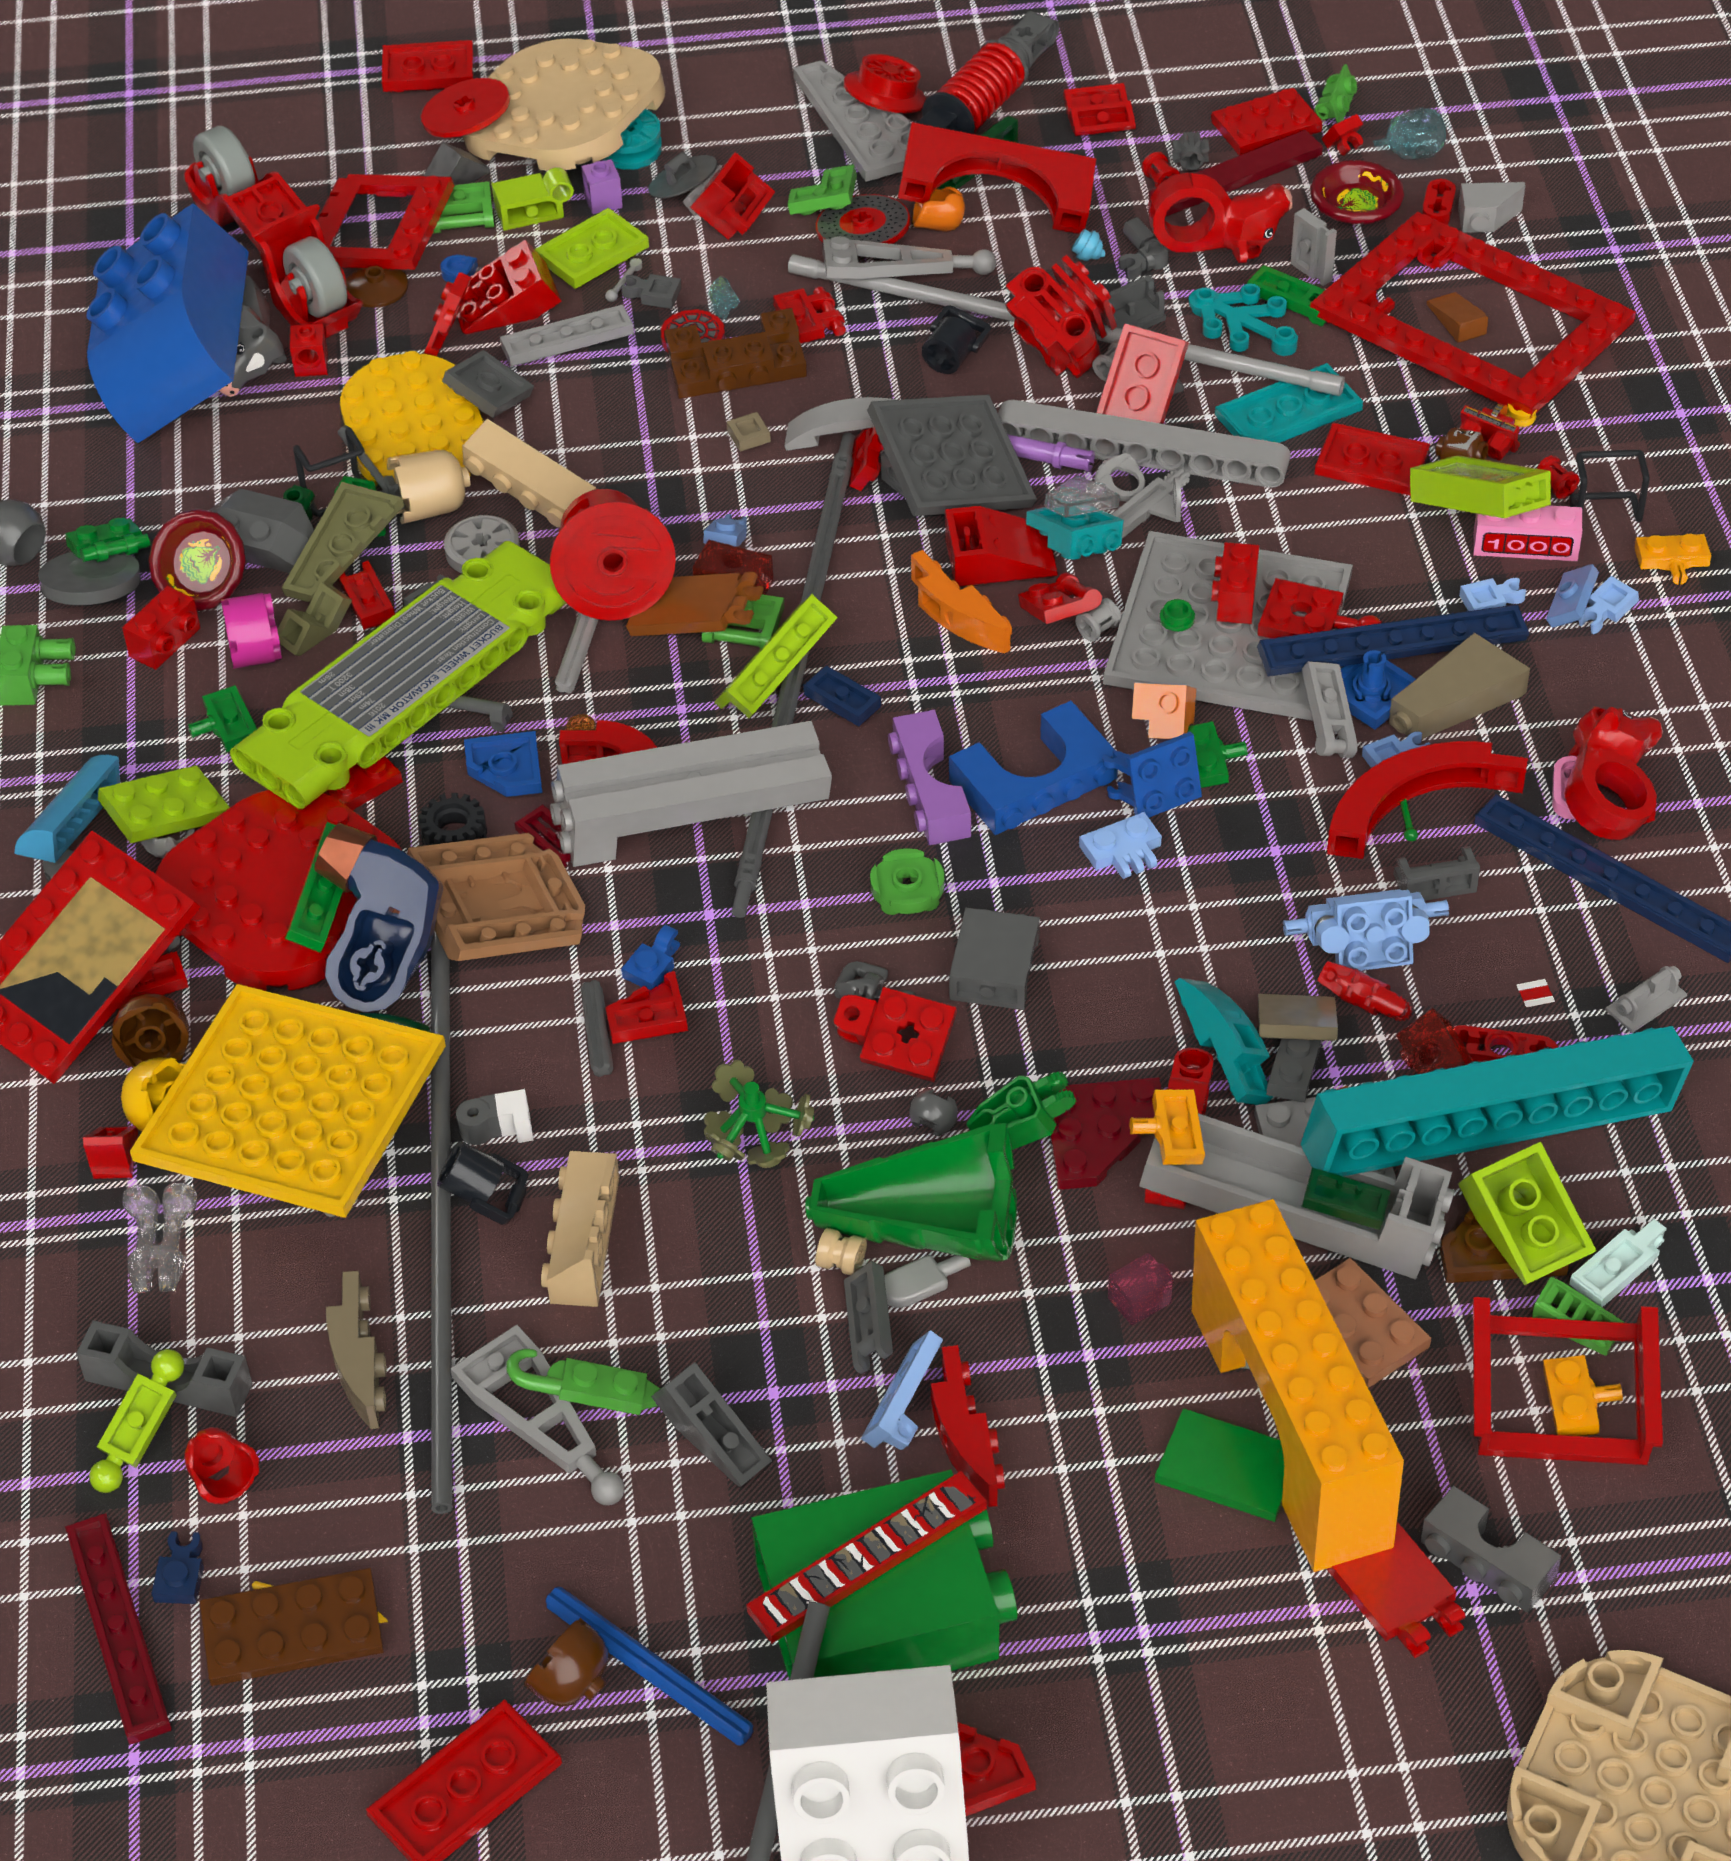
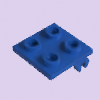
[1102,732,1202,818]

